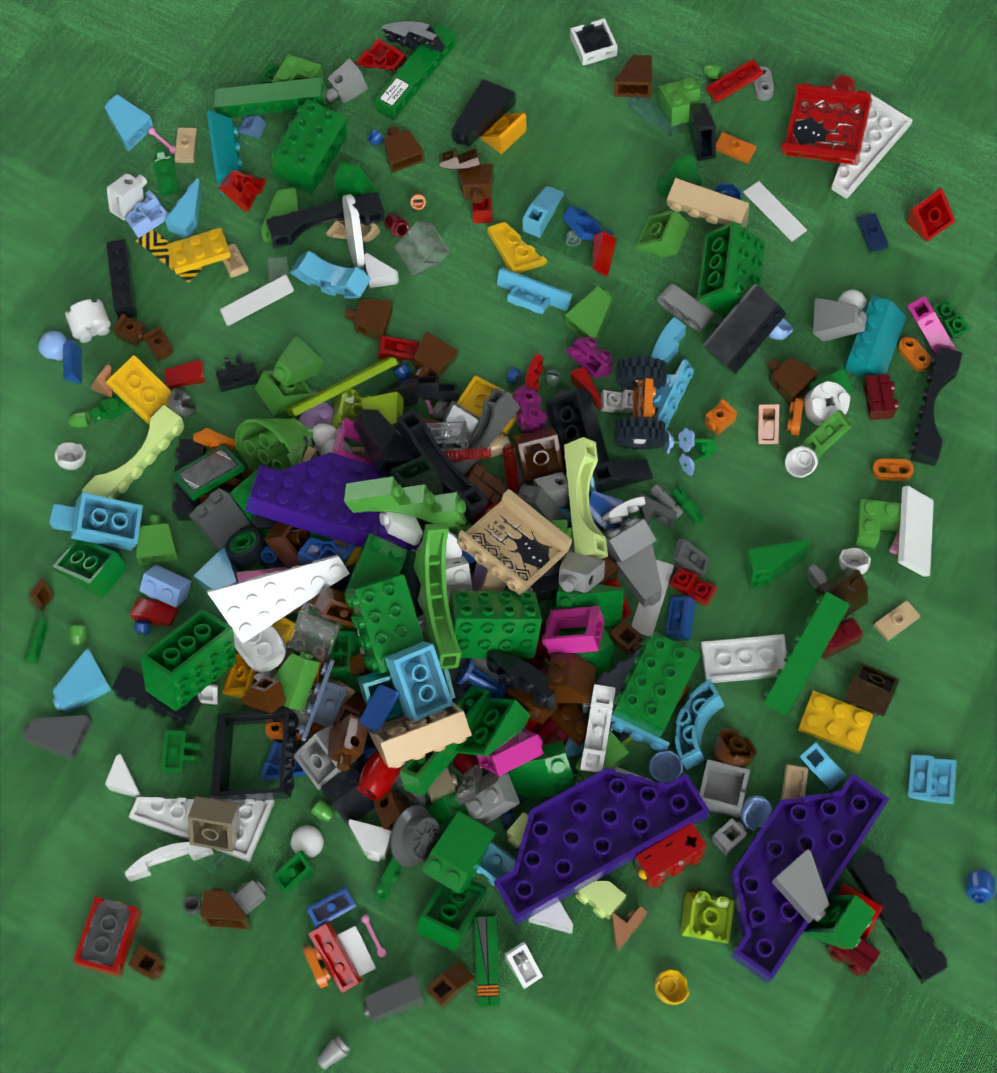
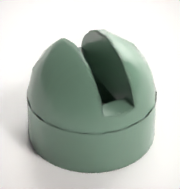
[565,230,581,247]
[545,369,561,386]

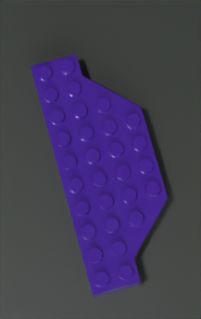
[245,452,433,562]
[494,768,710,925]
[729,773,890,983]

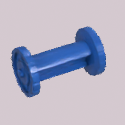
[455,658,508,699]

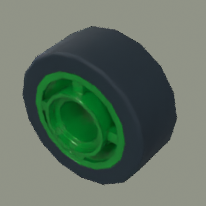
[225,528,267,567]

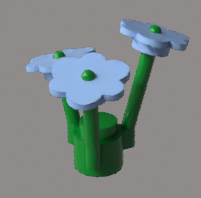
[664,428,717,476]

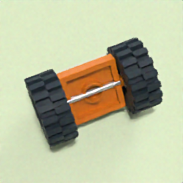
[614,356,667,450]

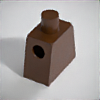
[384,126,425,173]
[457,164,494,204]
[345,299,393,341]
[413,332,458,377]
[767,357,818,405]
[328,714,368,771]
[373,788,411,832]

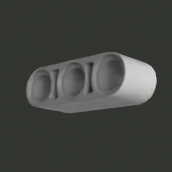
[657,284,714,332]

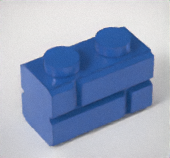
[306,887,356,928]

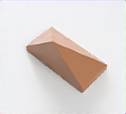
[90,364,112,398]

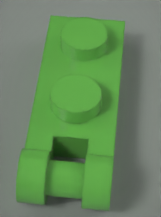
[800,410,853,459]

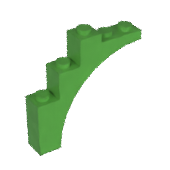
[344,476,472,538]
[414,523,461,669]

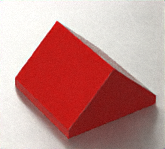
[907,188,955,242]

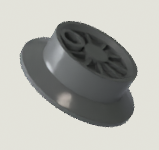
[391,805,441,867]

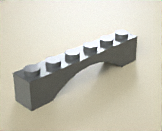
[420,388,520,495]

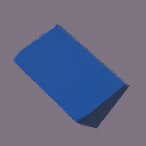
[63,340,82,384]
[665,596,696,640]
[359,685,399,732]

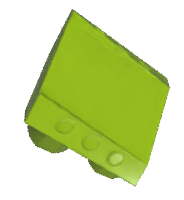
[329,389,371,428]
[679,891,734,944]

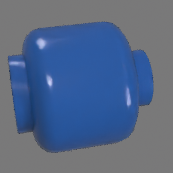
[965,869,996,904]

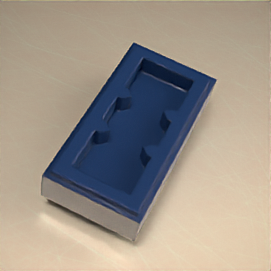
[857,213,888,253]

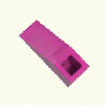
[907,296,957,354]

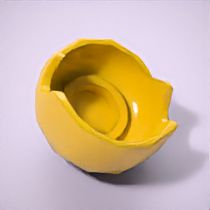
[654,969,690,1005]

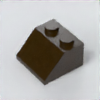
[815,568,868,620]
[844,662,900,717]

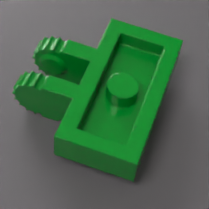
[161,730,203,774]

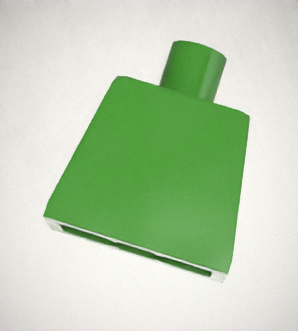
[136,515,179,565]

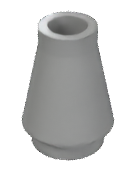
[316,1035,351,1070]

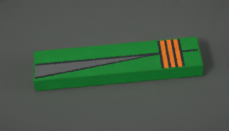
[474,916,500,1008]

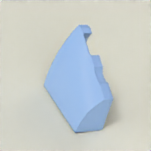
[125,190,168,238]

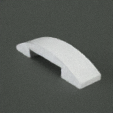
[580,684,616,773]
[125,842,214,882]

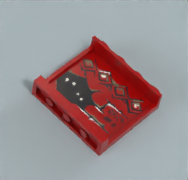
[781,83,872,166]

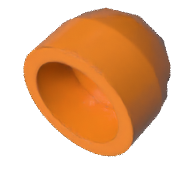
[410,194,426,210]

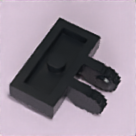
[216,354,259,392]

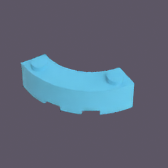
[289,251,371,299]
[675,679,725,770]

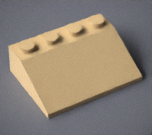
[667,178,749,228]
[368,701,472,768]

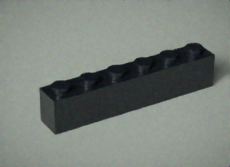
[847,851,948,984]

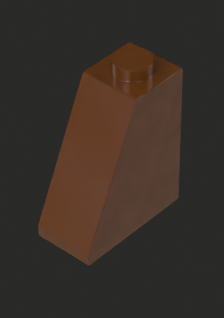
[614,55,652,98]

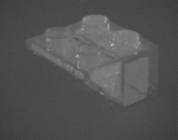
[395,221,450,276]
[287,602,343,662]

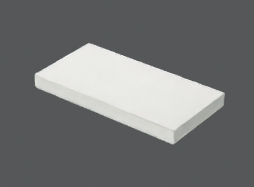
[898,486,934,577]
[700,634,787,683]

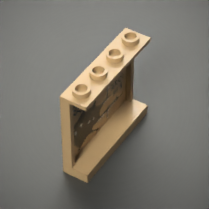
[457,489,572,595]

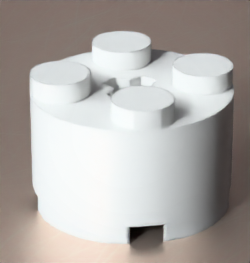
[65,299,111,343]
[803,381,850,426]

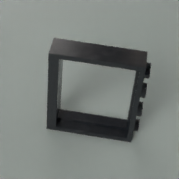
[211,708,299,800]

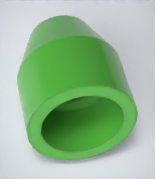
[703,64,724,80]
[69,411,91,428]
[69,625,86,646]
[311,799,335,822]

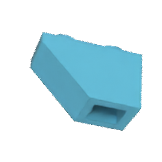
[800,742,847,790]

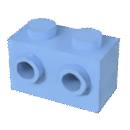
[140,565,192,608]

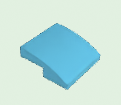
[908,755,957,804]

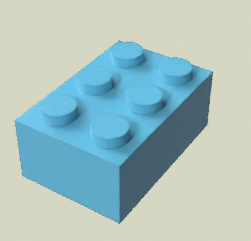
[71,492,143,551]
[385,641,453,722]

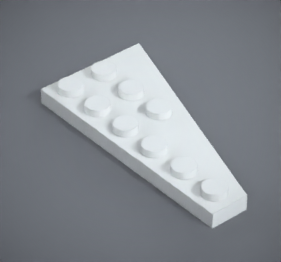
[831,93,913,199]
[207,555,350,643]
[129,797,275,862]

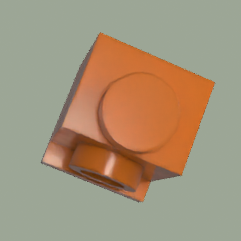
[704,399,737,435]

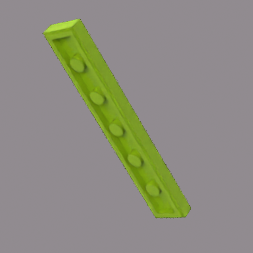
[286,357,398,416]

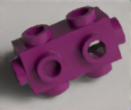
[567,336,614,379]
[512,386,547,434]

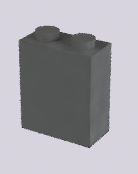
[189,488,253,552]

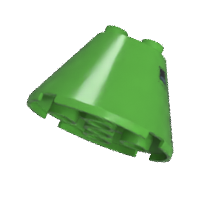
[235,417,313,473]

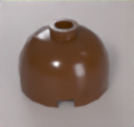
[712,728,757,769]

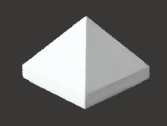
[196,684,218,705]

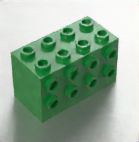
[270,99,347,195]
[697,222,766,318]
[345,574,424,674]
[449,590,542,658]
[140,608,236,711]
[613,632,701,738]

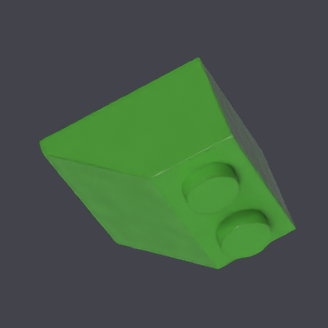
[635,210,690,257]
[255,370,314,416]

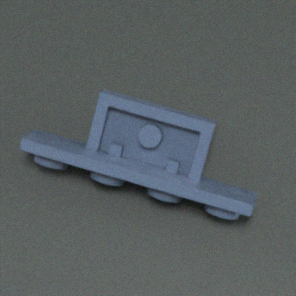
[298,659,347,742]

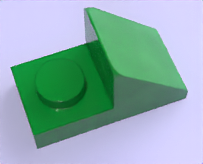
[273,850,314,894]

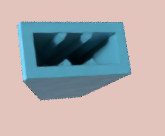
[104,94,153,152]
[194,547,239,590]
[52,649,111,715]

